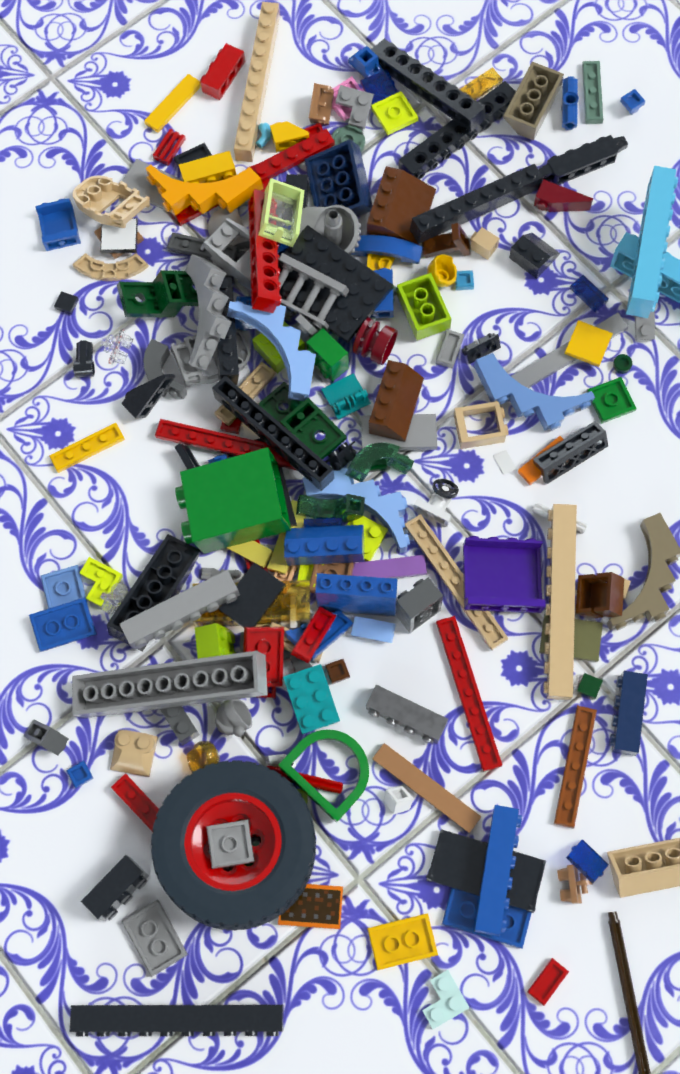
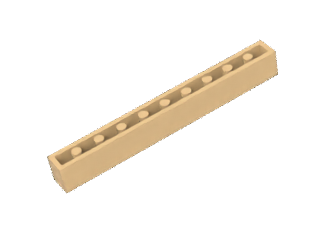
[234,2,280,162]
[543,504,577,700]

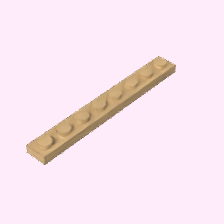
[405,514,509,650]

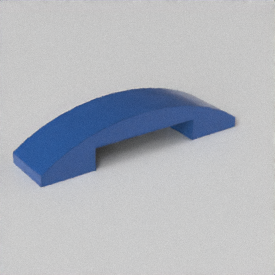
[351,235,423,264]

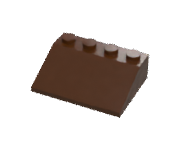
[367,166,436,245]

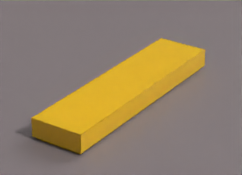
[144,73,201,133]
[49,422,125,473]

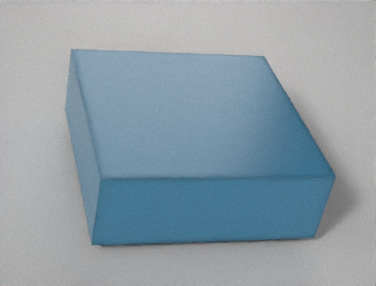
[455,270,474,290]

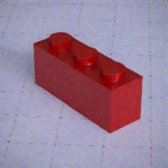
[200,43,245,100]

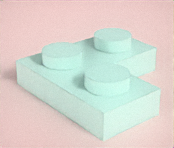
[422,970,469,1029]

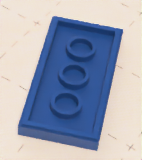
[442,888,532,949]

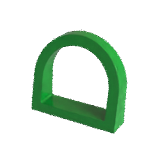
[277,730,369,822]

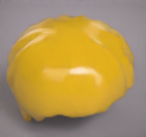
[427,254,457,288]

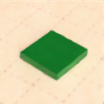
[586,377,637,424]

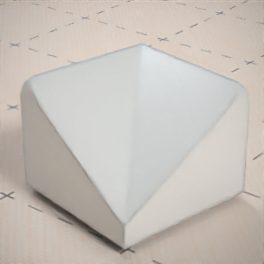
[383,785,413,815]

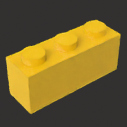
[179,151,236,183]

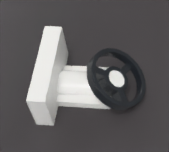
[413,479,459,527]

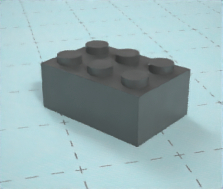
[396,577,443,633]

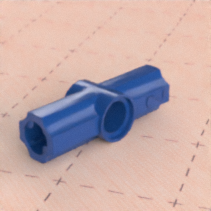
[561,76,579,130]

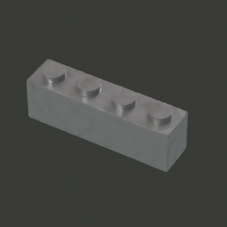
[366,684,448,744]

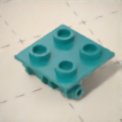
[321,373,371,420]

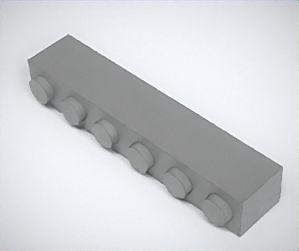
[120,570,240,649]

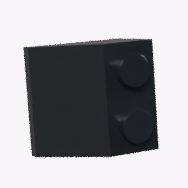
[509,232,560,279]

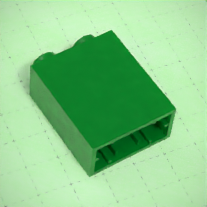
[175,447,291,554]

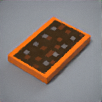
[278,884,343,929]

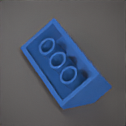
[284,525,365,566]

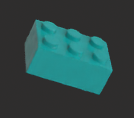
[283,664,340,734]

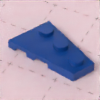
[284,610,353,661]

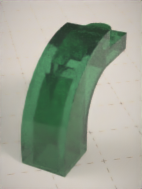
[345,442,414,482]
[296,494,365,523]

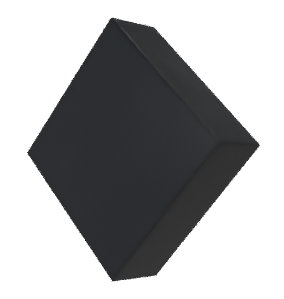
[54,291,79,315]

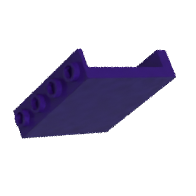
[463,536,546,613]

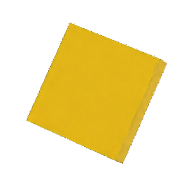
[564,320,613,367]

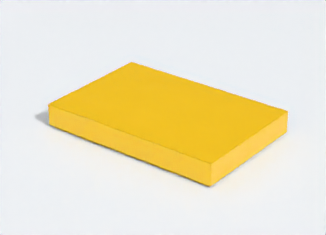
[367,913,438,971]

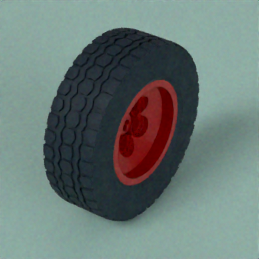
[151,760,316,930]

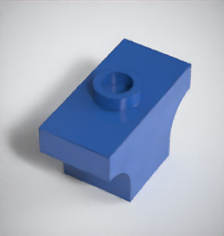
[348,46,384,84]

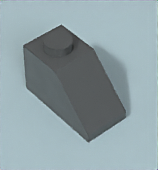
[23,719,69,756]

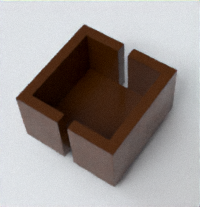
[575,572,624,619]

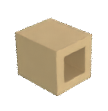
[470,227,500,260]

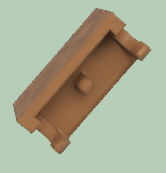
[309,83,334,125]

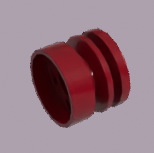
[353,317,398,365]

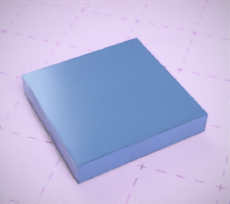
[40,565,88,609]

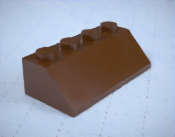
[369,360,424,442]

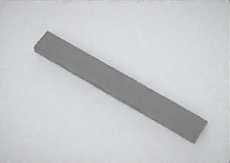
[508,313,629,399]

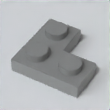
[335,85,374,130]

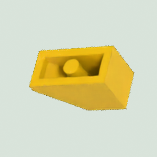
[270,121,309,153]

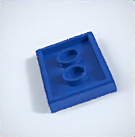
[29,597,97,652]

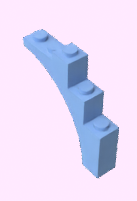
[227,301,316,402]
[302,467,410,554]

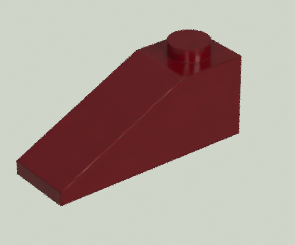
[534,179,593,212]

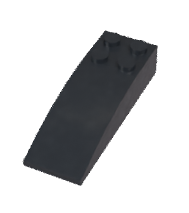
[107,534,201,652]

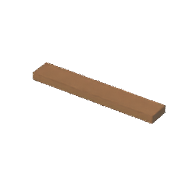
[372,743,482,834]

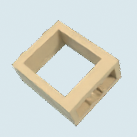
[454,401,509,449]

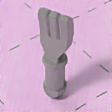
[201,568,242,580]

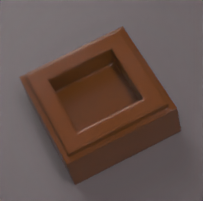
[325,659,350,684]

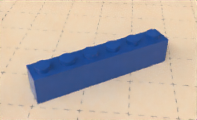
[474,805,522,937]

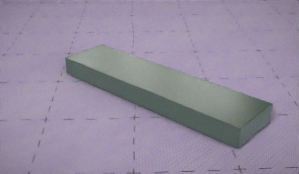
[582,61,604,124]

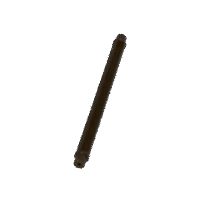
[608,911,651,1074]

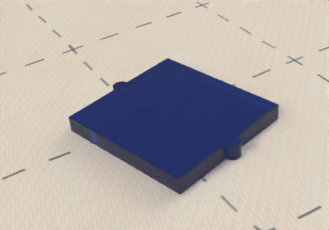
[360,70,398,105]
[566,839,609,884]

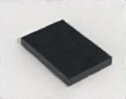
[219,563,286,628]

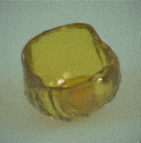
[187,741,220,773]

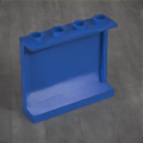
[315,573,398,617]

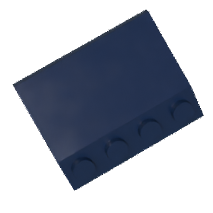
[304,139,373,217]

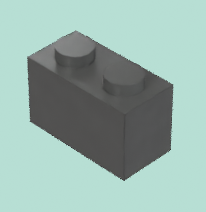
[160,706,200,746]

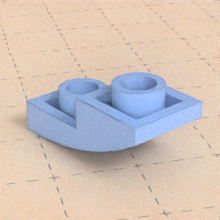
[351,616,396,643]

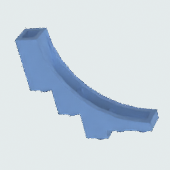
[473,353,595,431]

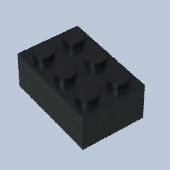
[80,855,149,921]

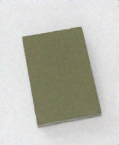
[539,614,603,662]

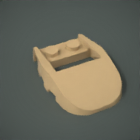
[72,176,150,228]

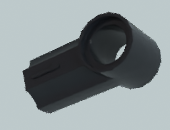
[73,340,95,377]

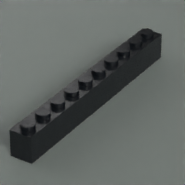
[69,1005,284,1036]

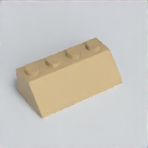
[607,838,680,898]

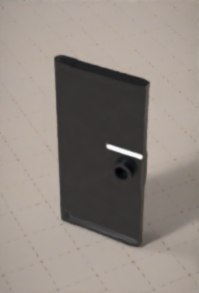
[426,829,546,913]

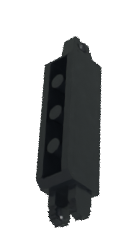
[539,135,628,185]

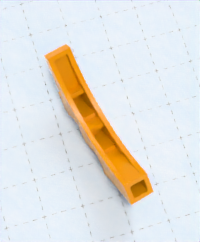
[145,165,263,216]

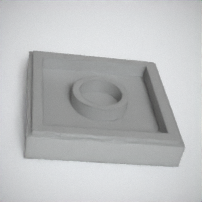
[207,820,254,869]

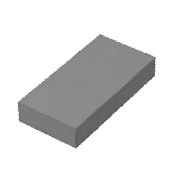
[436,329,464,369]

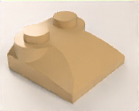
[110,730,158,777]

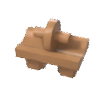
[557,864,593,904]

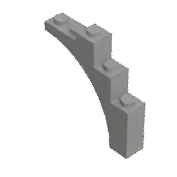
[185,254,231,370]

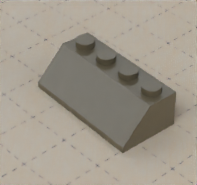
[503,61,564,141]

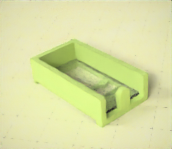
[258,178,304,247]

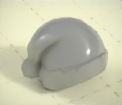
[215,699,252,737]

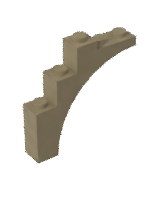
[607,513,680,631]

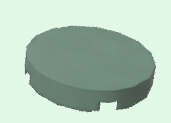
[332,125,365,152]

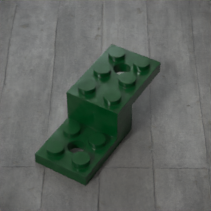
[117,270,199,317]
[258,381,347,460]

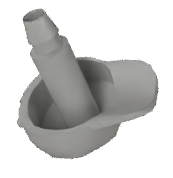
[299,205,361,255]

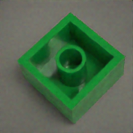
[306,328,349,382]

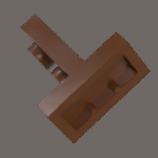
[422,223,471,258]

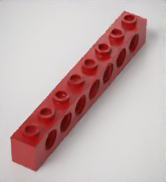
[248,189,282,313]

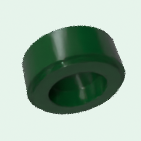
[613,354,633,374]

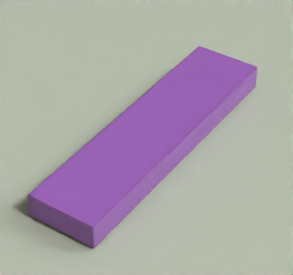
[352,555,427,579]

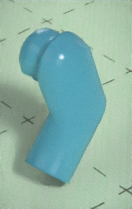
[256,123,272,149]

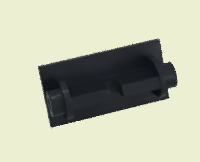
[462,333,501,364]
[325,441,356,471]

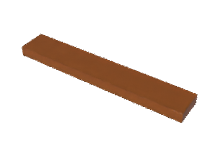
[554,705,597,829]

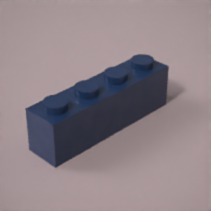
[609,670,648,756]

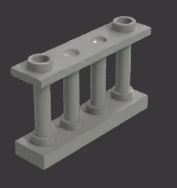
[279,253,349,329]

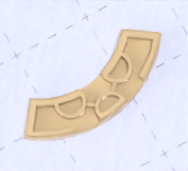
[72,253,149,281]

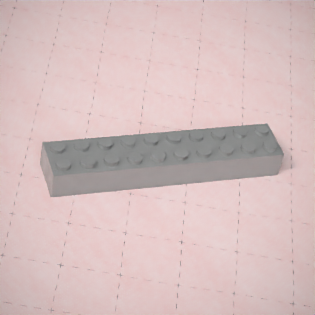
[72,651,268,718]

